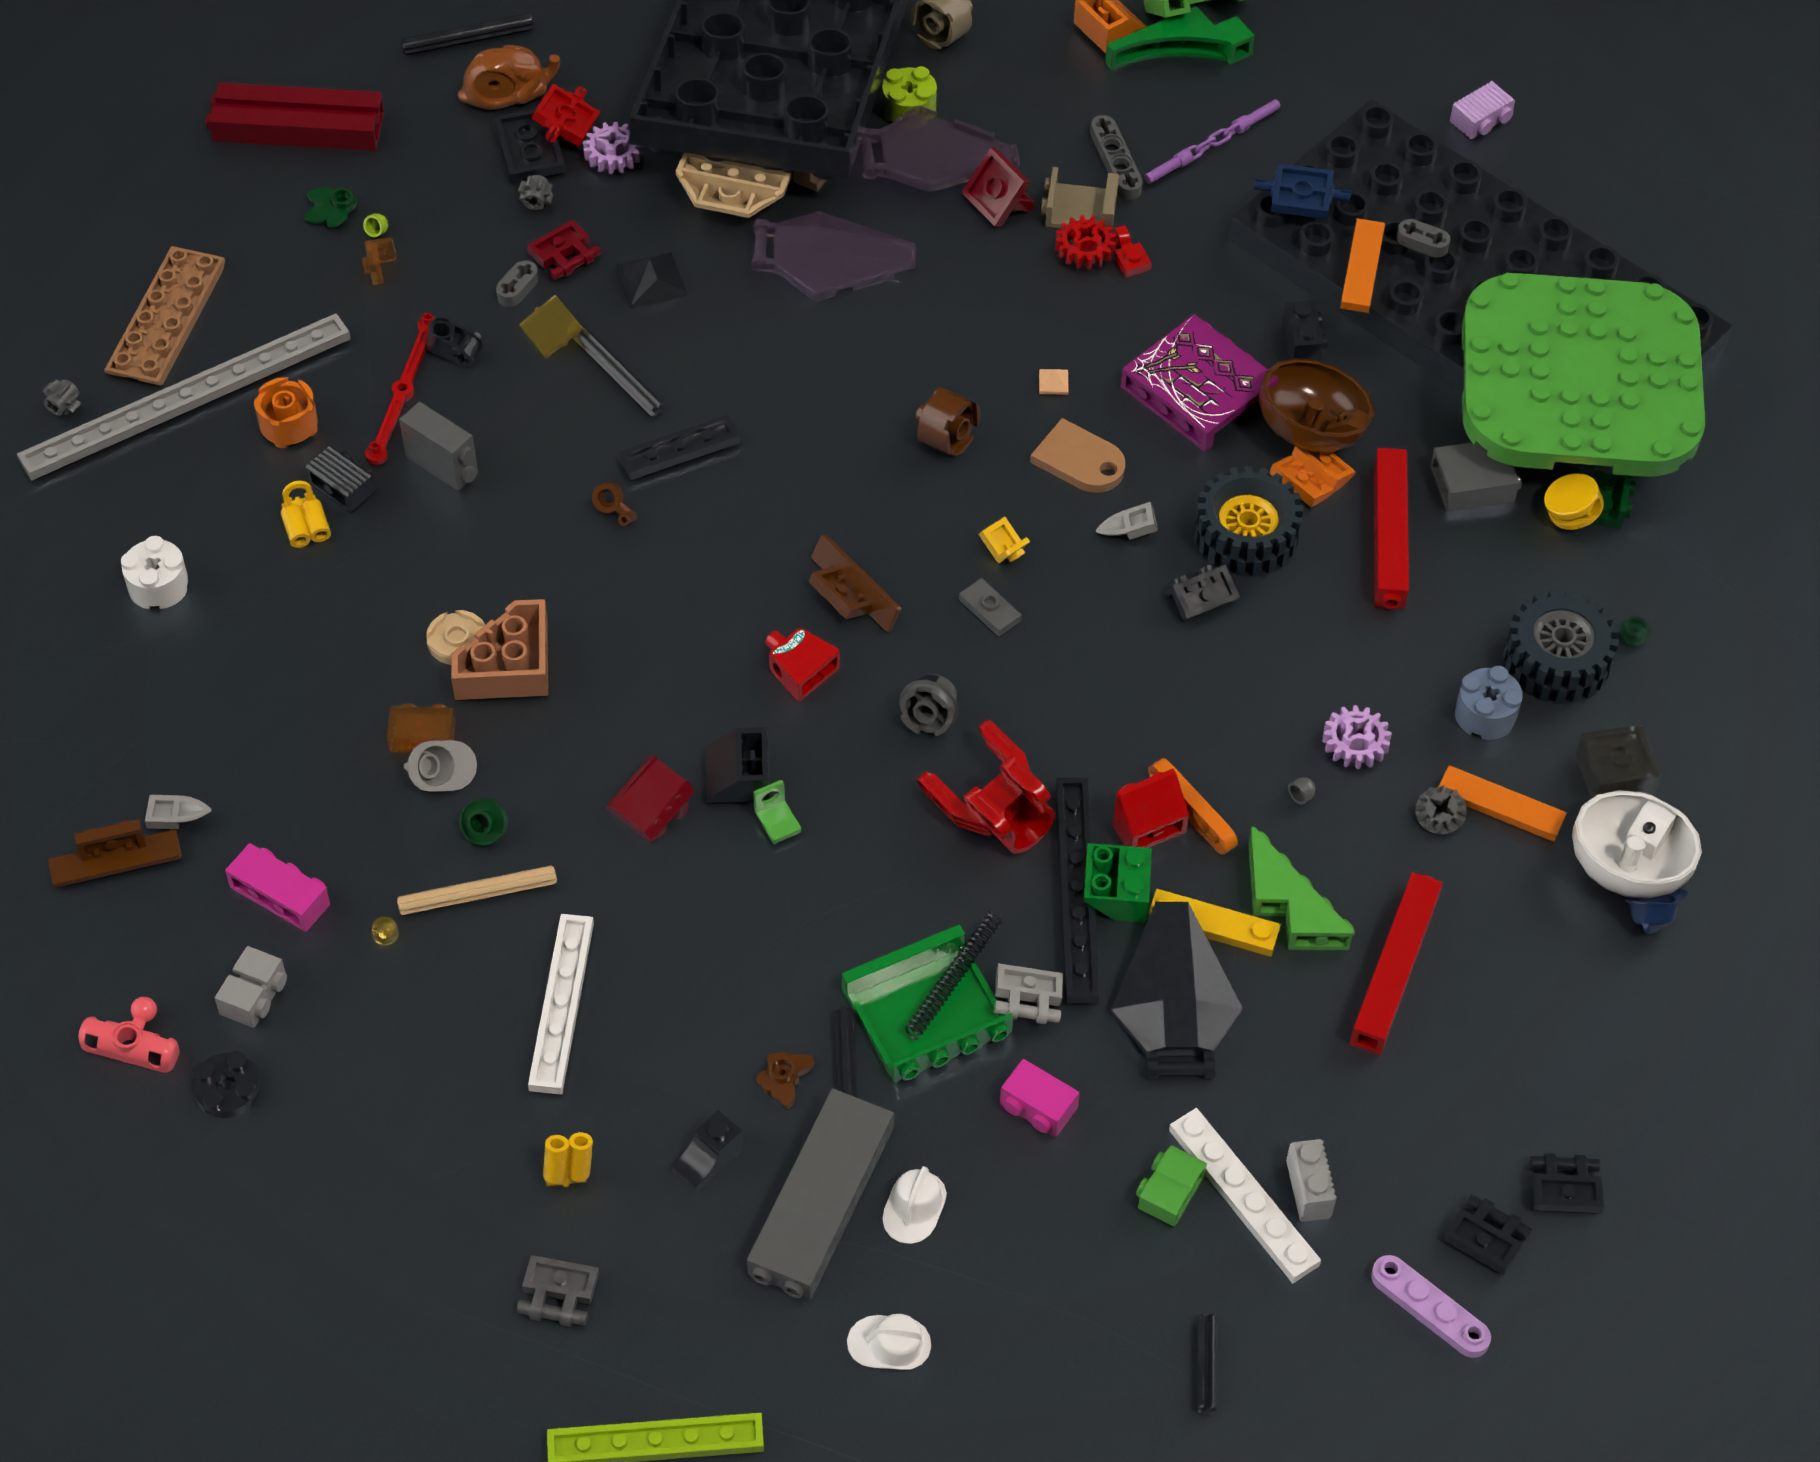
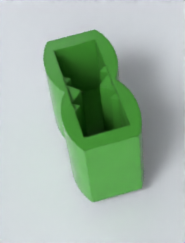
[1136,1145,1207,1227]

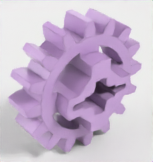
[583,122,643,174]
[1322,705,1392,769]

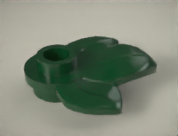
[304,187,357,228]

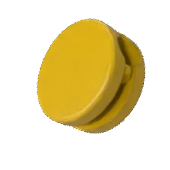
[1544,473,1604,530]

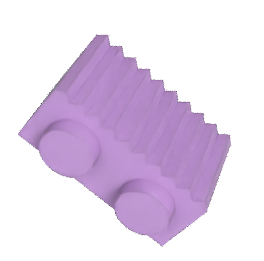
[1450,81,1515,139]

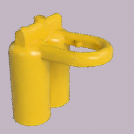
[281,481,331,548]
[543,1132,593,1187]

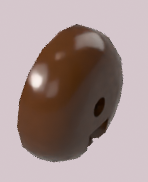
[1258,358,1375,453]

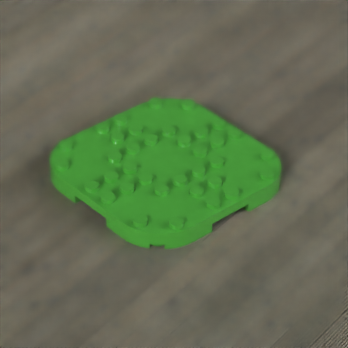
[1462,273,1705,477]

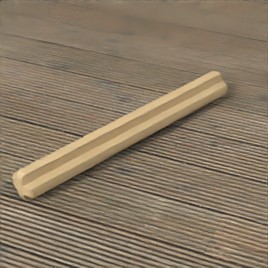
[397,866,557,915]

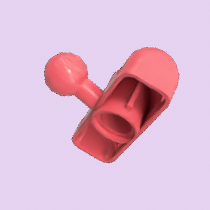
[78,997,180,1073]

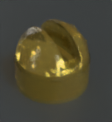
[372,916,399,945]

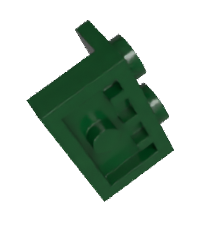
[1591,471,1636,530]

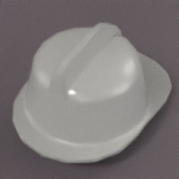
[404,740,477,792]

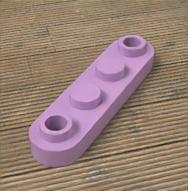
[1371,1255,1491,1358]

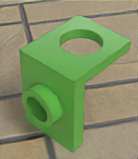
[754,780,802,844]

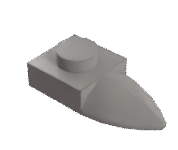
[1096,502,1158,540]
[145,795,211,829]

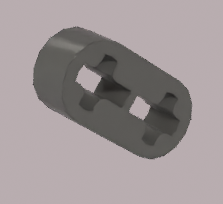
[1397,219,1451,257]
[496,260,539,307]

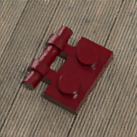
[527,219,601,281]

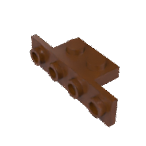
[808,535,901,633]
[48,819,182,888]

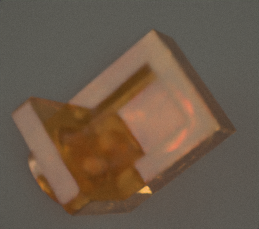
[362,237,396,285]

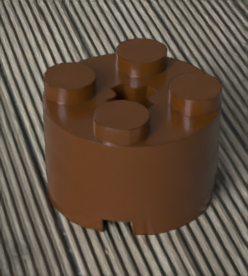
[915,387,981,456]

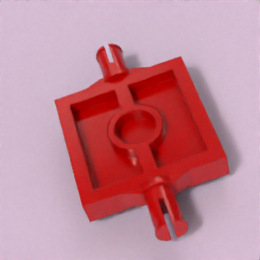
[531,84,601,147]

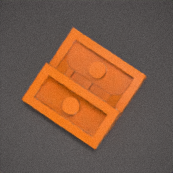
[1269,446,1356,508]

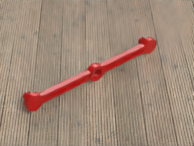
[365,313,435,465]

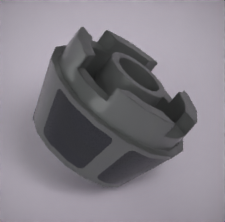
[899,674,958,736]

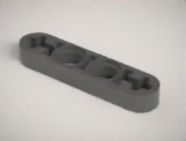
[1090,115,1143,200]

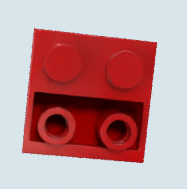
[1113,768,1189,848]

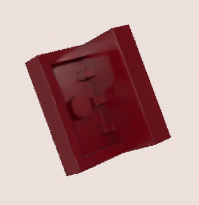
[962,148,1035,227]

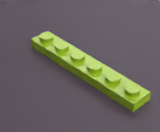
[547,1413,764,1462]

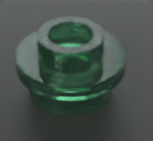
[1619,616,1650,645]

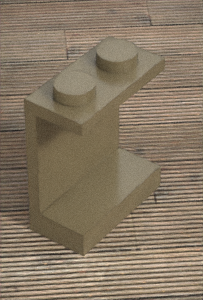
[1041,167,1119,228]

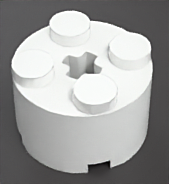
[121,536,189,609]

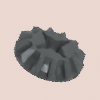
[1416,785,1467,835]

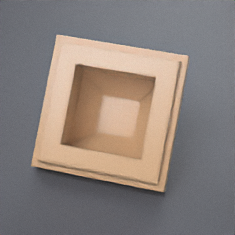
[1039,369,1069,395]

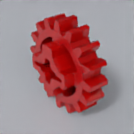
[1055,215,1116,269]

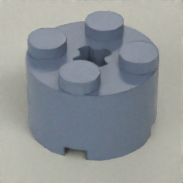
[1455,666,1523,740]

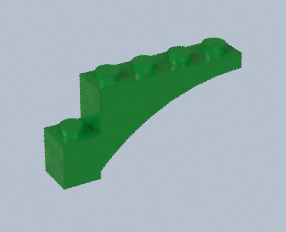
[1105,6,1255,70]

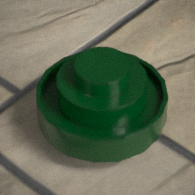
[460,798,508,846]

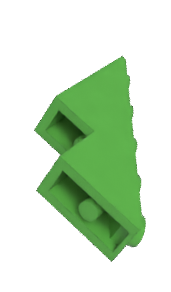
[1248,827,1355,950]

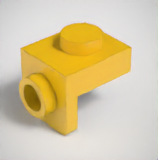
[978,517,1030,564]

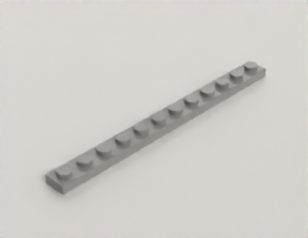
[17,313,351,481]

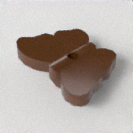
[757,1052,815,1110]

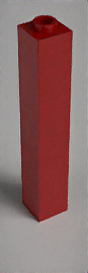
[1374,448,1409,609]
[1349,872,1443,1055]

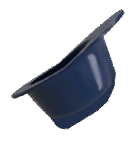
[1625,888,1688,934]

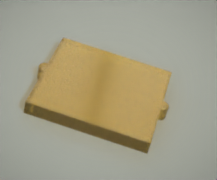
[519,295,583,358]

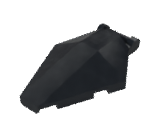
[1111,902,1243,1079]

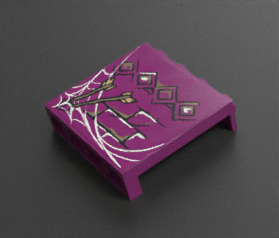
[1121,314,1279,452]

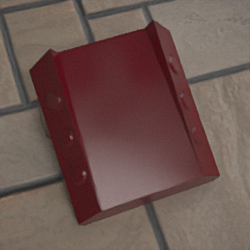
[606,755,695,843]

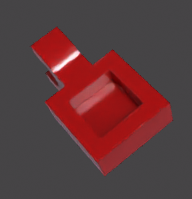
[1114,225,1152,278]

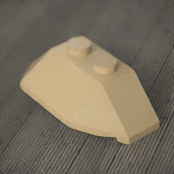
[676,153,791,218]

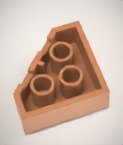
[451,599,548,700]

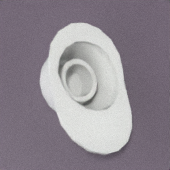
[882,1166,947,1244]
[847,1314,931,1370]

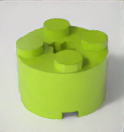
[882,66,937,130]

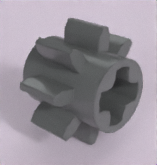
[518,175,554,210]
[42,379,81,416]

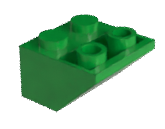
[1084,843,1152,923]

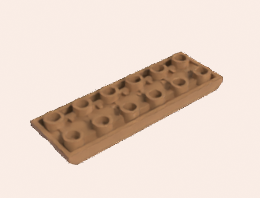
[104,246,225,385]

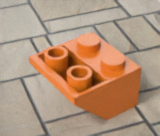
[1074,0,1147,53]

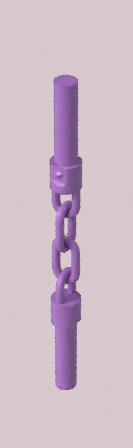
[1143,99,1281,184]

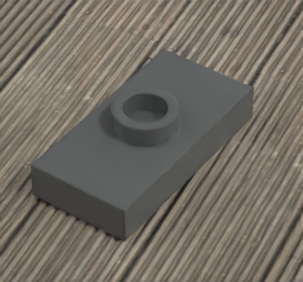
[959,578,1022,637]

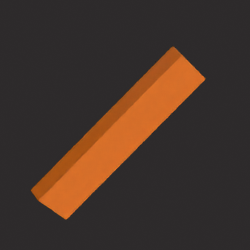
[1340,218,1385,313]
[1438,765,1567,842]

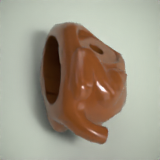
[458,45,560,110]

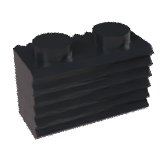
[306,446,376,512]

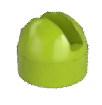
[363,213,389,237]

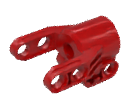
[916,719,1055,854]

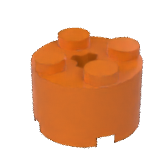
[254,377,318,448]

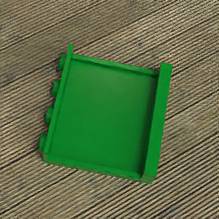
[842,924,1013,1083]

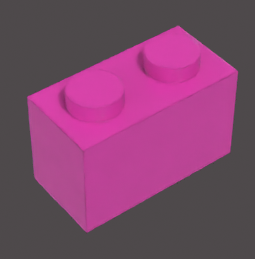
[1000,1059,1080,1137]

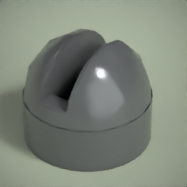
[1288,777,1315,805]

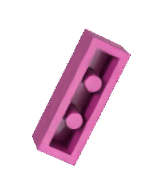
[225,843,330,932]

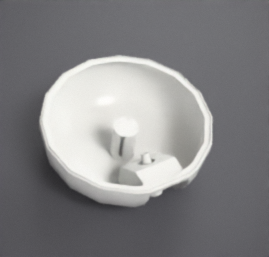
[1572,790,1702,899]

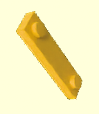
[1147,889,1281,957]

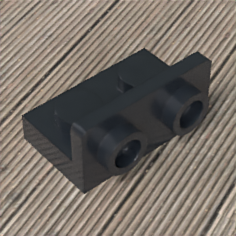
[1165,564,1240,621]

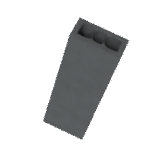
[747,1088,894,1300]

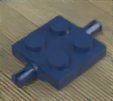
[1254,163,1351,219]

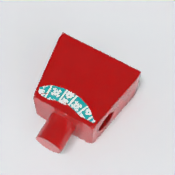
[765,628,840,702]

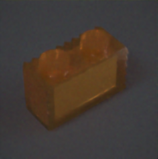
[387,703,456,753]

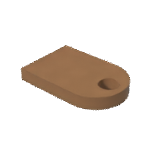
[1030,418,1125,493]

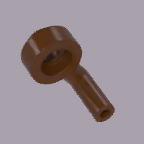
[592,482,637,526]

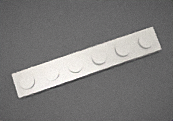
[528,914,594,1094]
[1169,1108,1321,1284]

